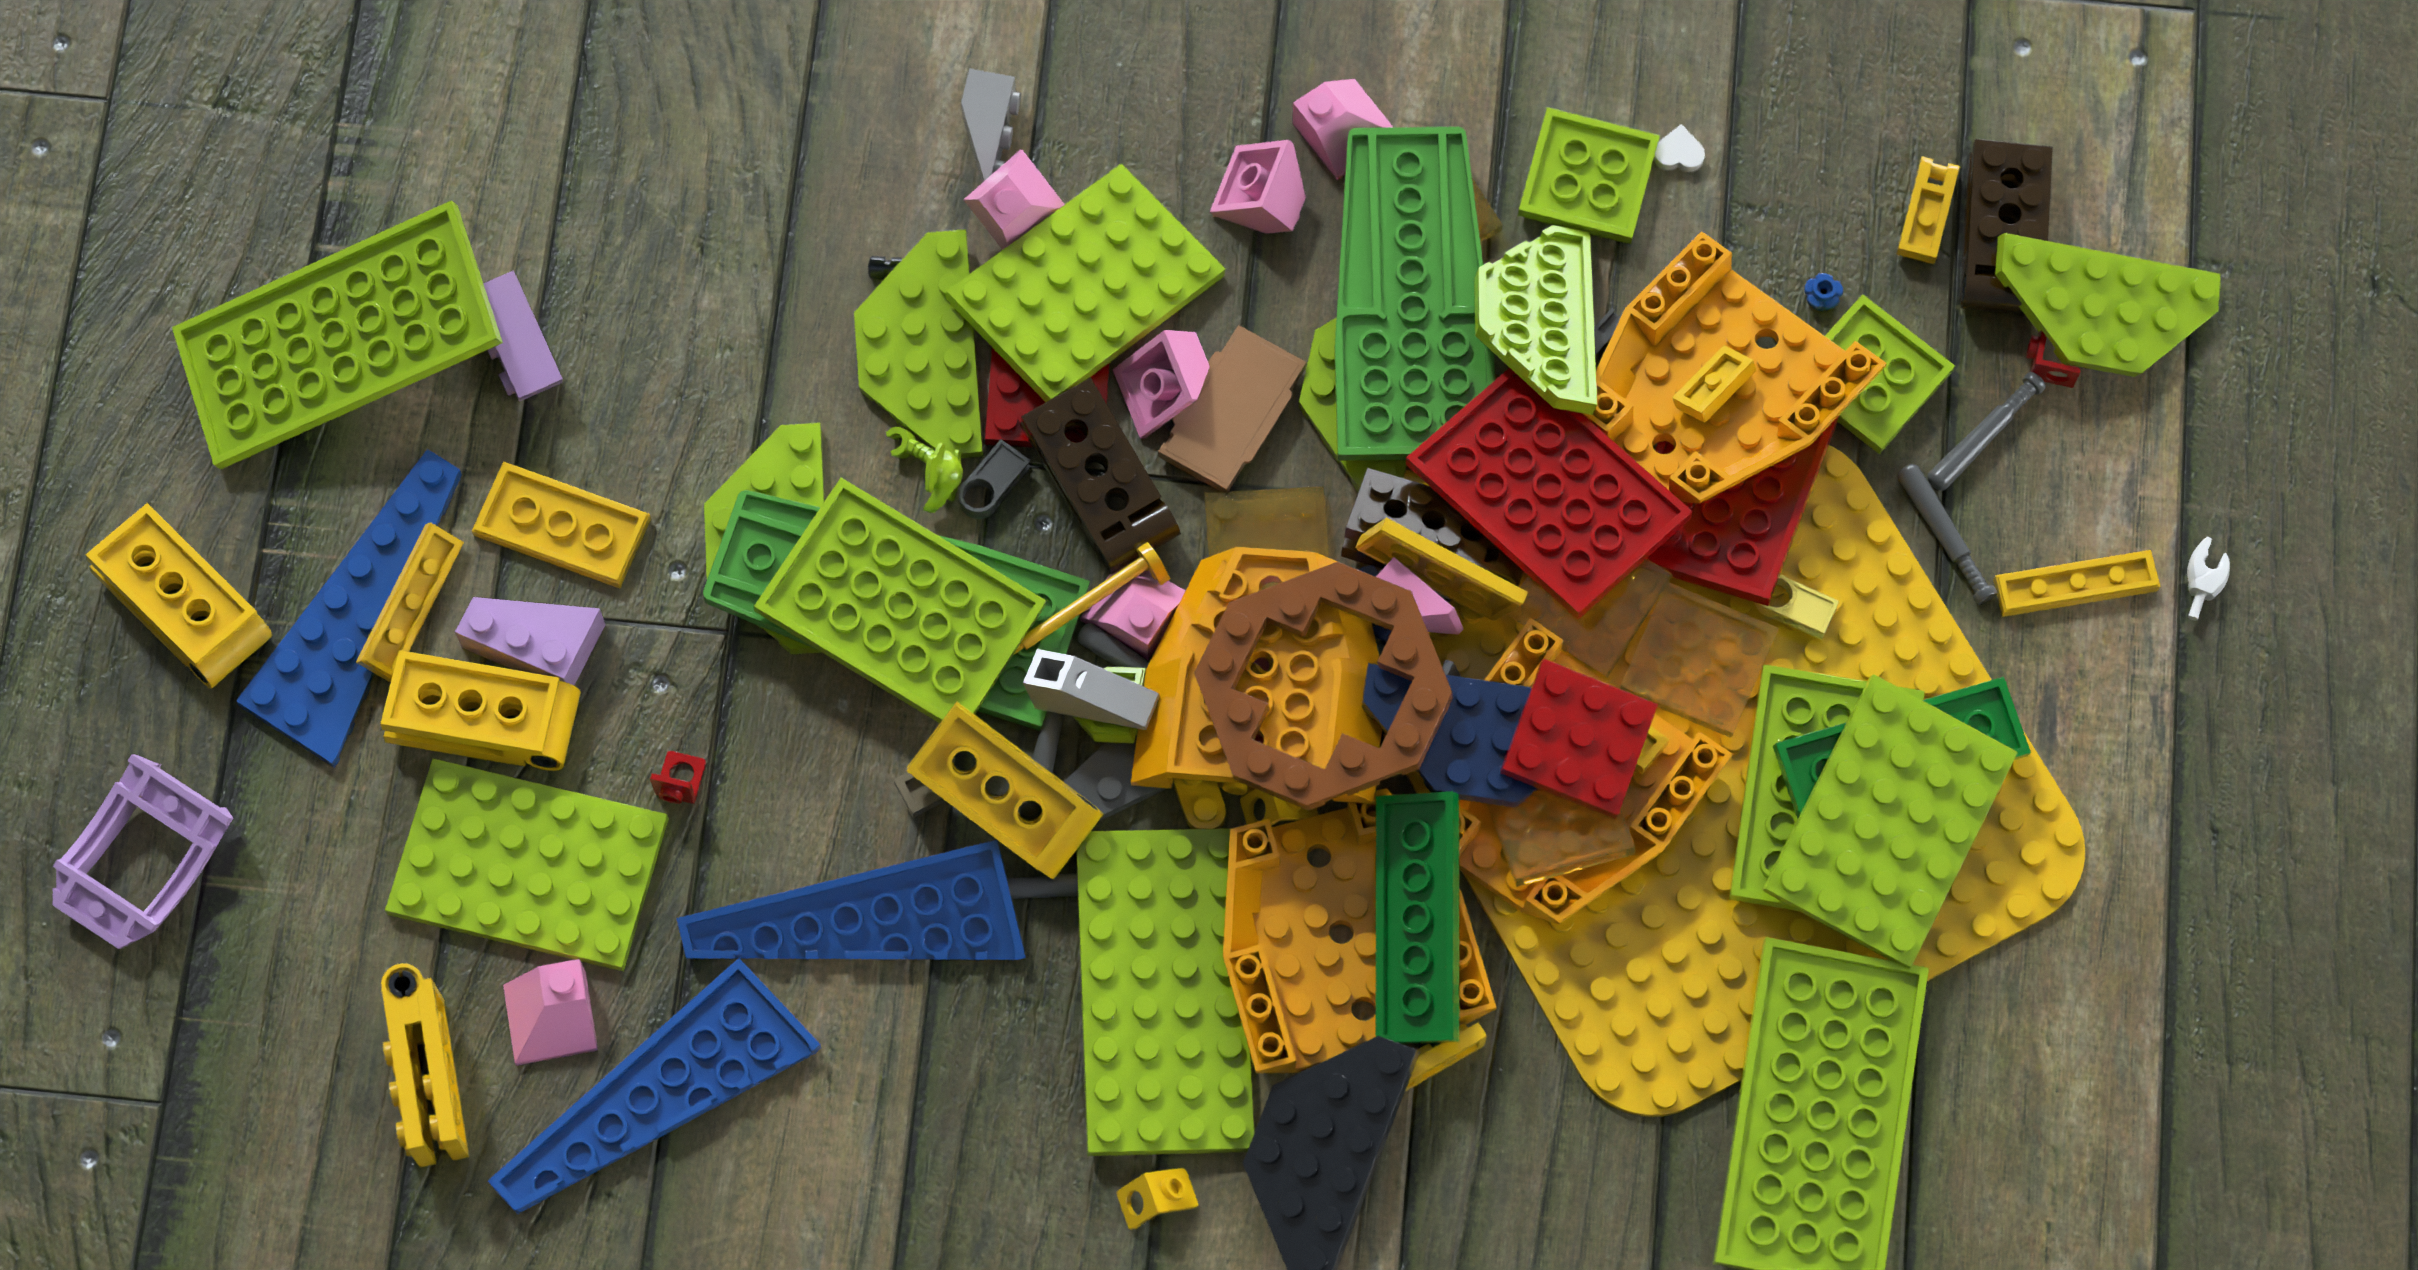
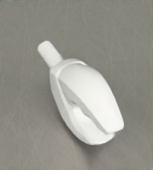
[2187,537,2230,621]

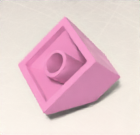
[1292,79,1393,180]
[1210,140,1306,234]
[963,150,1065,250]
[1113,330,1210,438]
[1376,557,1464,635]
[1080,563,1185,660]
[503,959,598,1066]

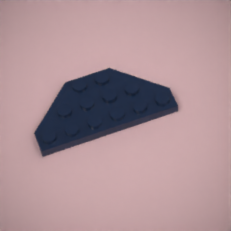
[1362,663,1538,808]

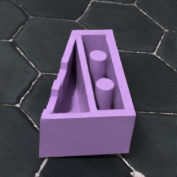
[483,270,563,402]
[455,597,606,685]

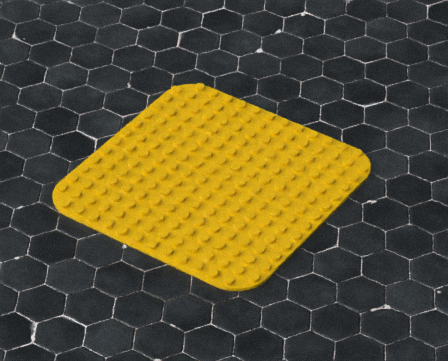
[1383,445,2085,1117]

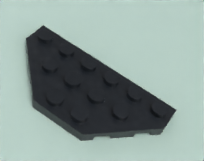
[1243,1036,1420,1270]

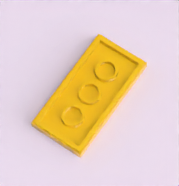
[472,461,651,588]
[1355,517,1528,621]

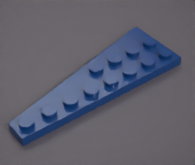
[236,449,462,768]
[676,840,1026,960]
[488,958,821,1214]

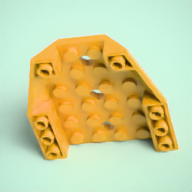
[1582,231,1886,504]
[1131,547,1383,804]
[1459,618,1733,924]
[1223,788,1497,1073]

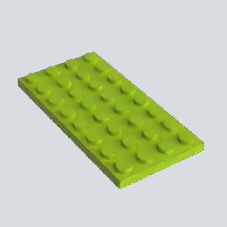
[172,200,503,470]
[1076,828,1254,1156]
[1713,937,1929,1270]

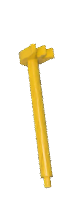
[1015,542,1171,654]

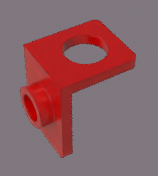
[2026,330,2081,388]
[650,751,706,804]

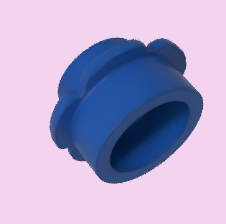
[1804,273,1843,311]

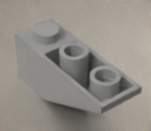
[961,68,1021,183]
[1023,649,1160,730]

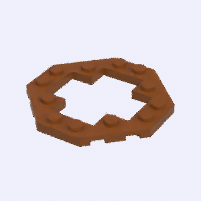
[1194,562,1453,811]

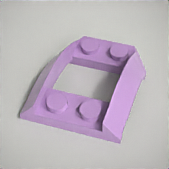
[53,754,233,949]

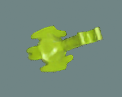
[886,427,963,513]

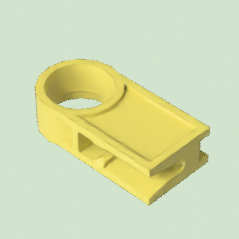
[1755,575,1839,640]

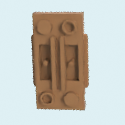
[1158,325,1306,495]

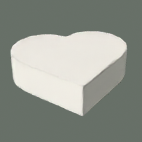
[1654,124,1705,172]

